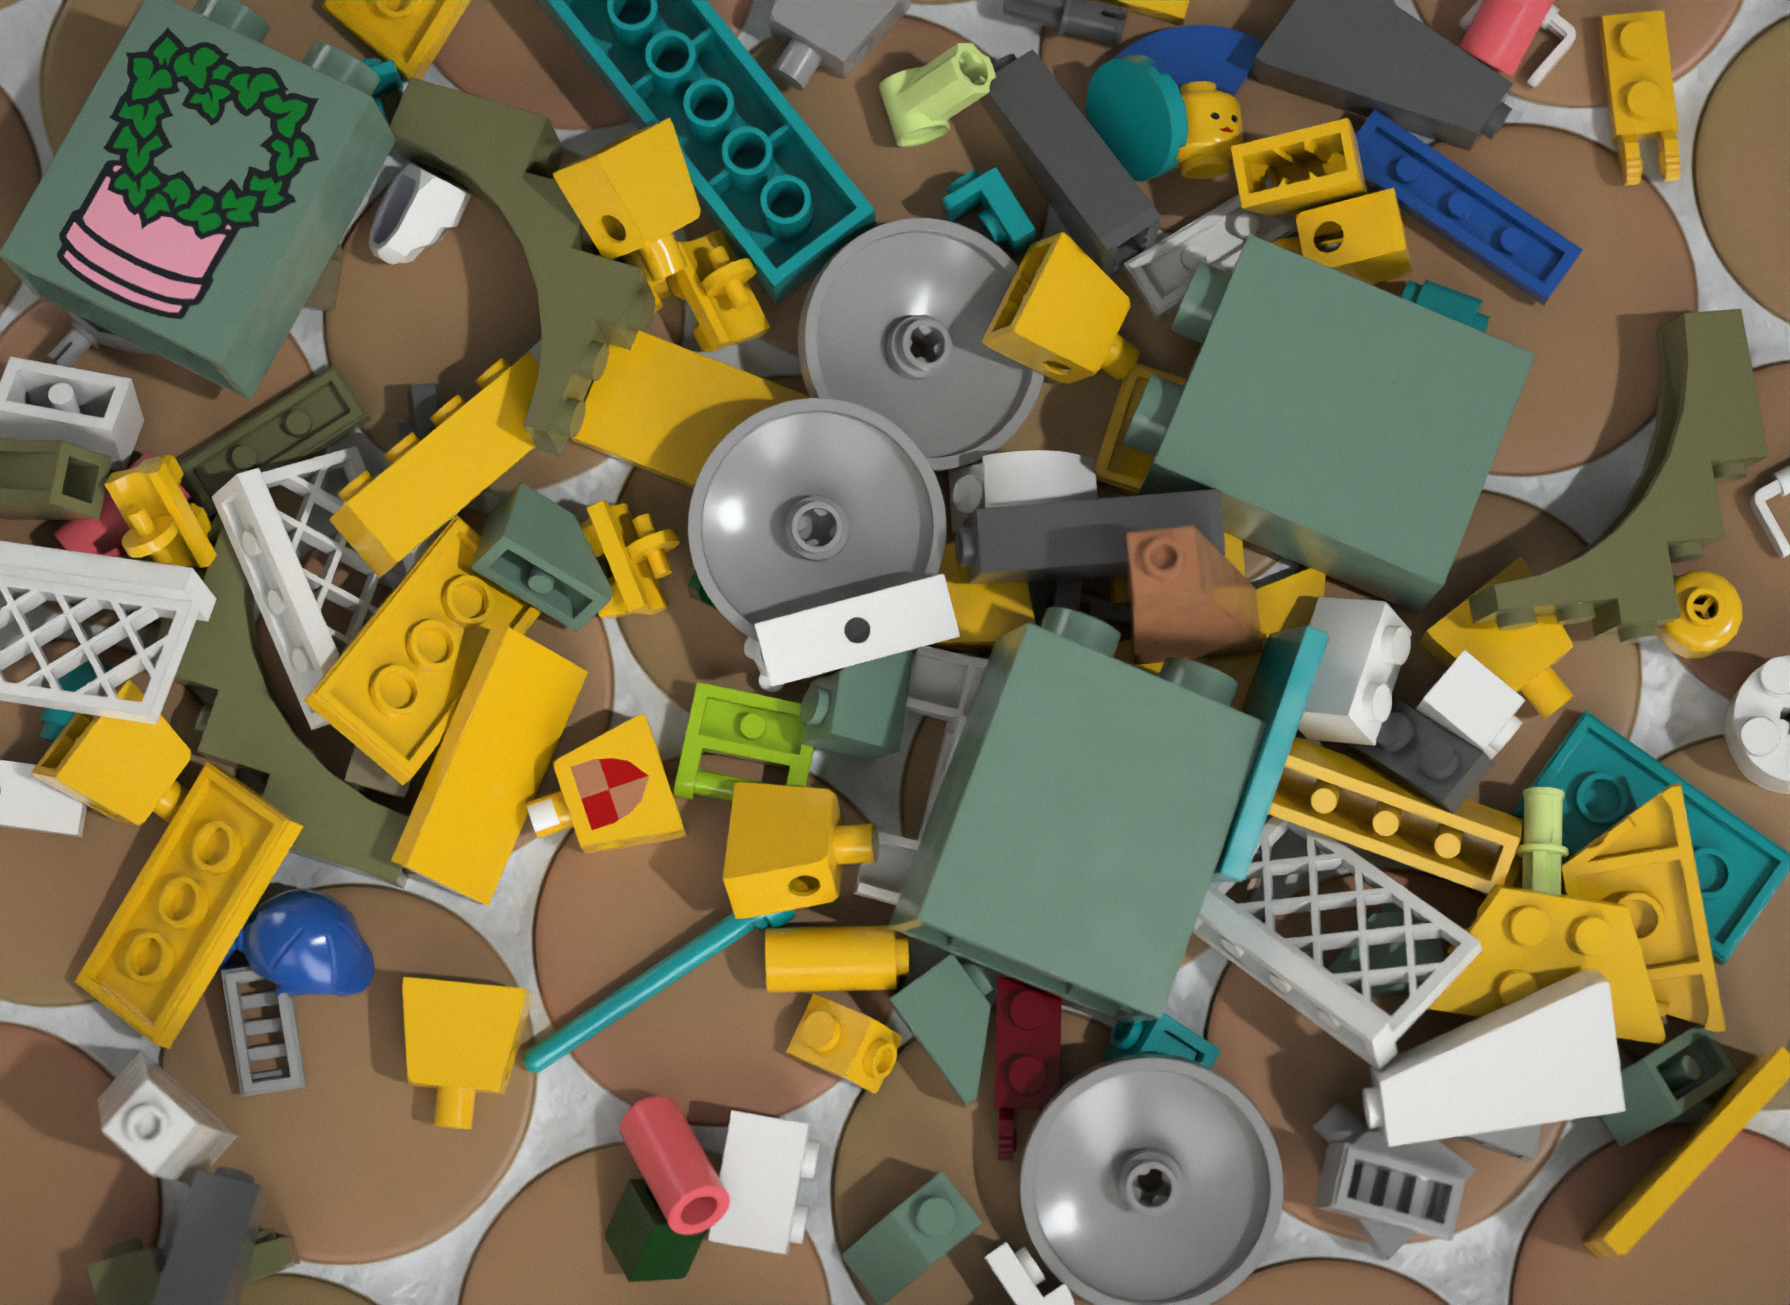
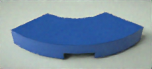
[1115,25,1265,98]

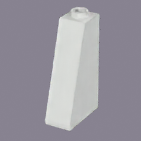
[1362,969,1625,1147]
[97,1051,238,1184]

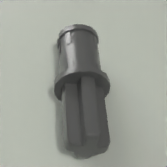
[1002,0,1128,47]

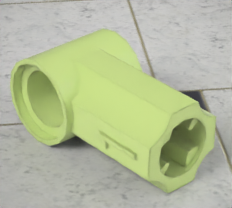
[878,43,996,147]

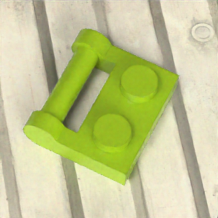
[674,682,815,802]

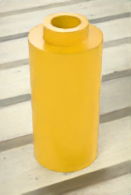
[765,925,909,993]

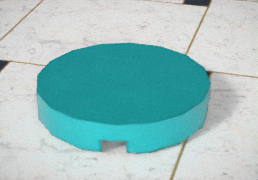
[1085,54,1188,182]

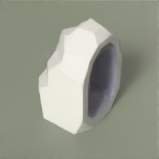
[369,163,471,265]

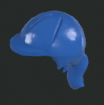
[217,888,374,997]

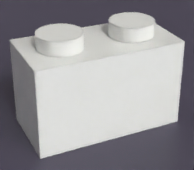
[0,357,144,471]
[1298,597,1412,746]
[1415,650,1525,761]
[708,1110,821,1256]

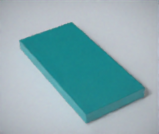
[1210,625,1329,882]
[1510,710,1790,965]

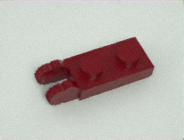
[994,978,1062,1160]

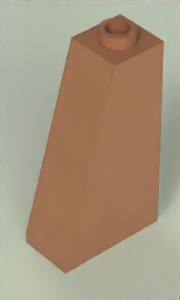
[1127,526,1263,665]

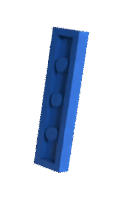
[1356,109,1582,306]

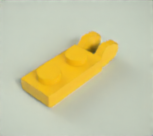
[1599,10,1680,185]

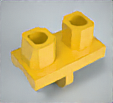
[665,229,771,352]
[104,454,217,568]
[580,500,680,619]

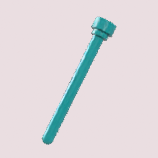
[522,910,797,1073]

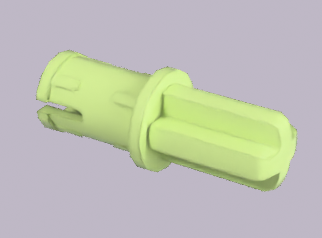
[1516,787,1568,894]

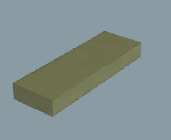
[178,364,371,521]

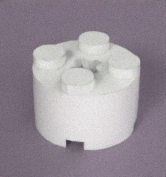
[1724,655,1790,794]

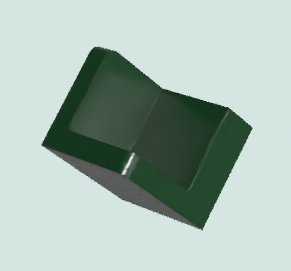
[605,1178,707,1282]

